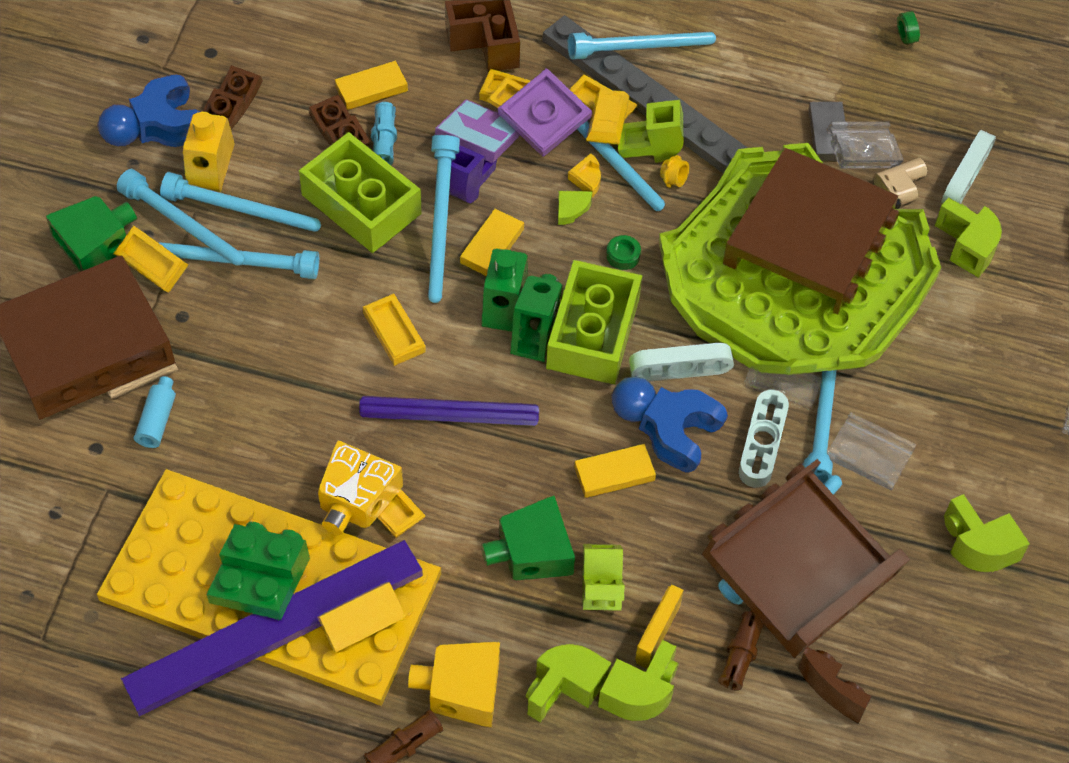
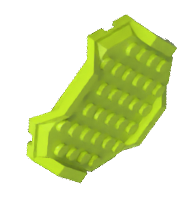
[659,143,941,375]

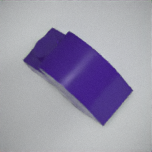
[436,145,497,203]

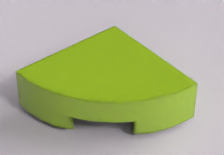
[558,191,592,225]

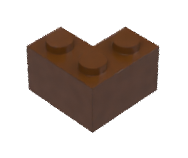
[445,0,520,72]

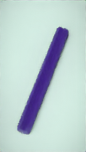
[359,396,539,426]

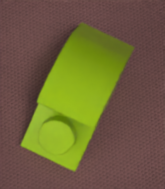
[618,100,684,163]
[935,197,1002,278]
[944,494,1030,572]
[582,544,625,611]
[598,640,679,721]
[526,644,611,723]

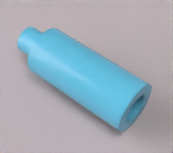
[134,376,176,448]

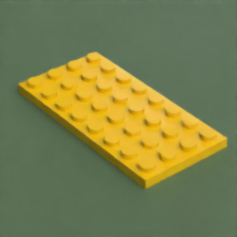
[97,469,441,706]

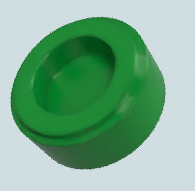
[897,11,920,45]
[606,235,641,270]

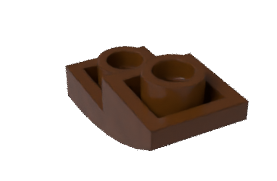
[202,65,263,129]
[308,94,371,146]
[798,647,872,724]

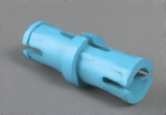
[371,102,397,165]

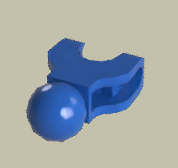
[97,75,200,147]
[611,376,728,473]

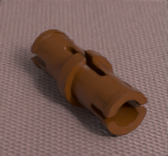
[718,611,764,691]
[363,710,443,763]

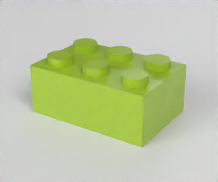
[299,132,422,253]
[546,260,642,385]

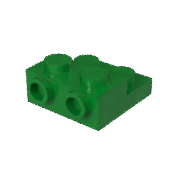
[206,521,310,620]

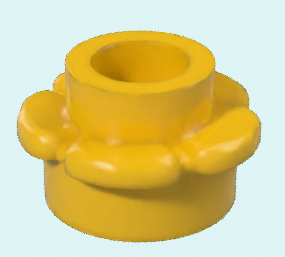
[660,155,689,188]

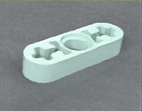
[941,130,996,204]
[629,343,734,382]
[739,390,789,488]

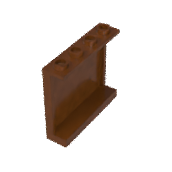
[723,148,900,315]
[0,255,176,420]
[702,459,910,659]

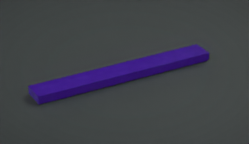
[121,540,423,716]

